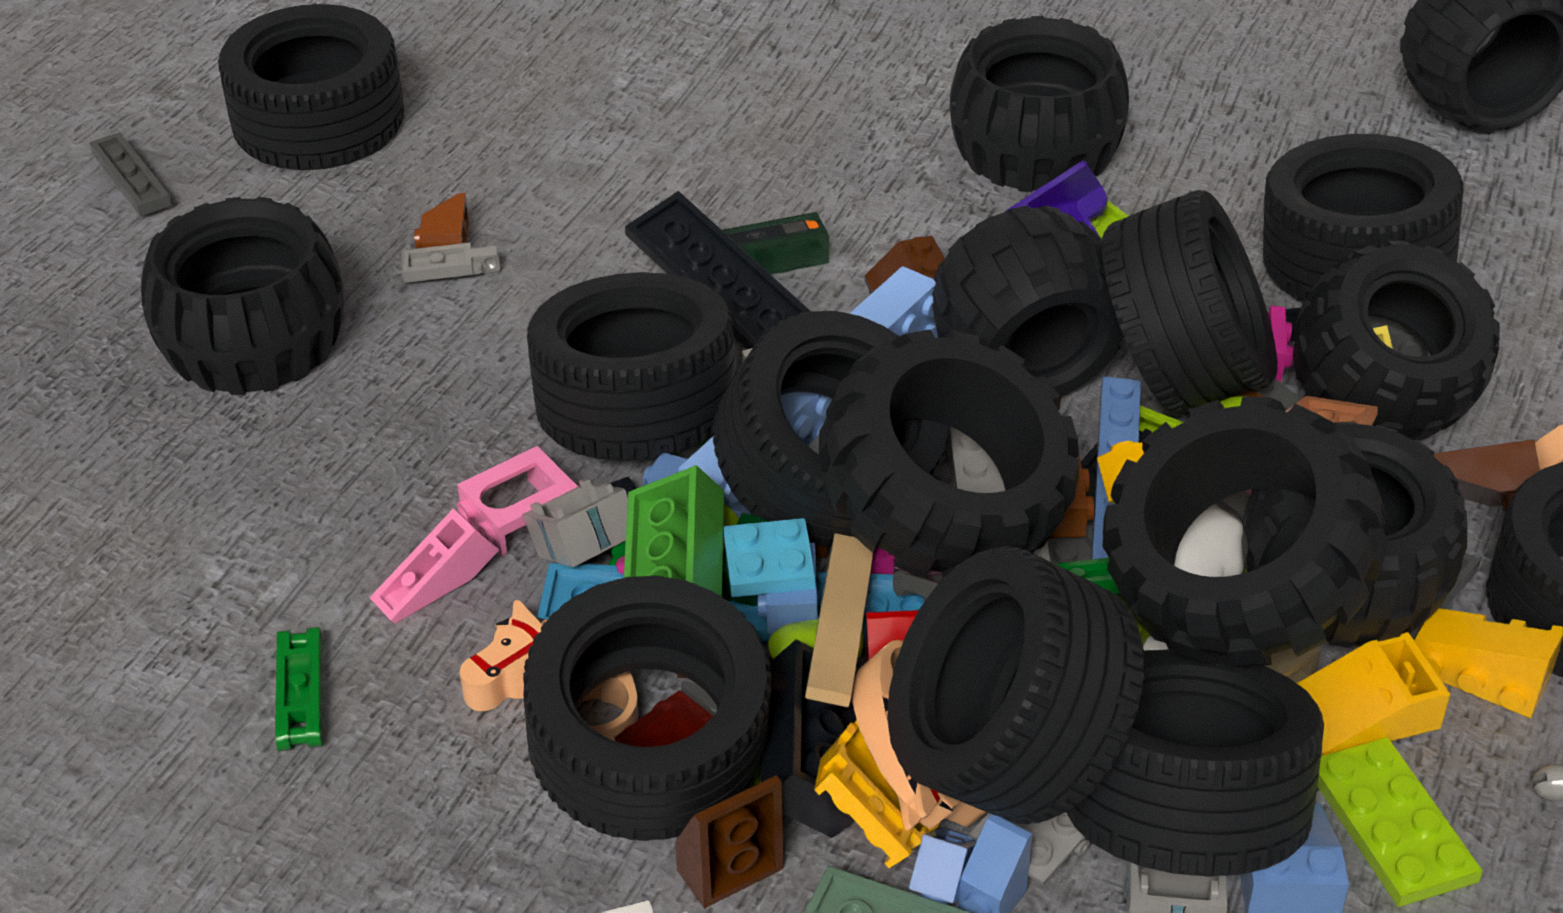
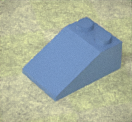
[1240,803,1349,913]

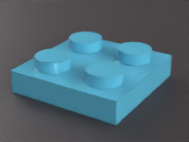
[723,518,816,597]

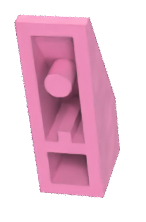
[370,508,499,623]

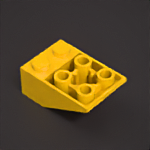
[1297,632,1450,756]

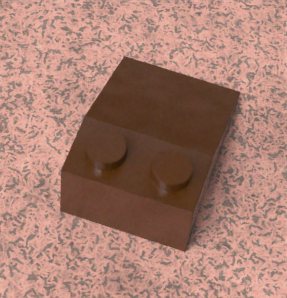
[1434,439,1540,511]
[675,775,783,909]

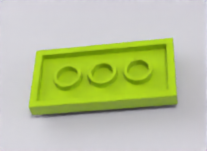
[1317,737,1483,907]

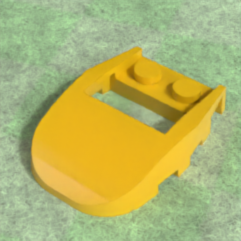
[814,720,941,868]

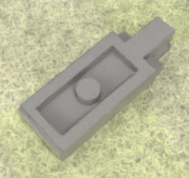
[402,242,500,283]

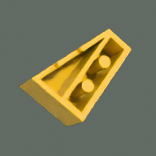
[1414,608,1563,718]

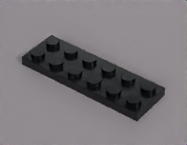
[625,191,810,349]

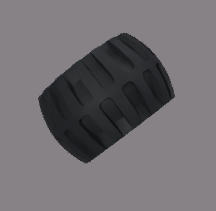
[950,16,1129,192]
[141,197,344,395]

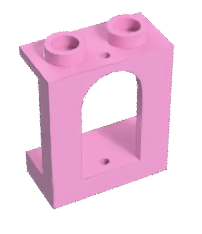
[456,446,578,556]

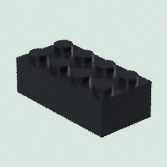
[760,639,857,838]

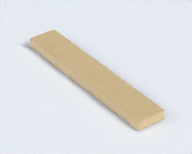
[805,533,873,707]

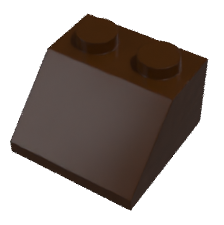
[865,235,945,294]

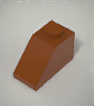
[414,193,469,249]

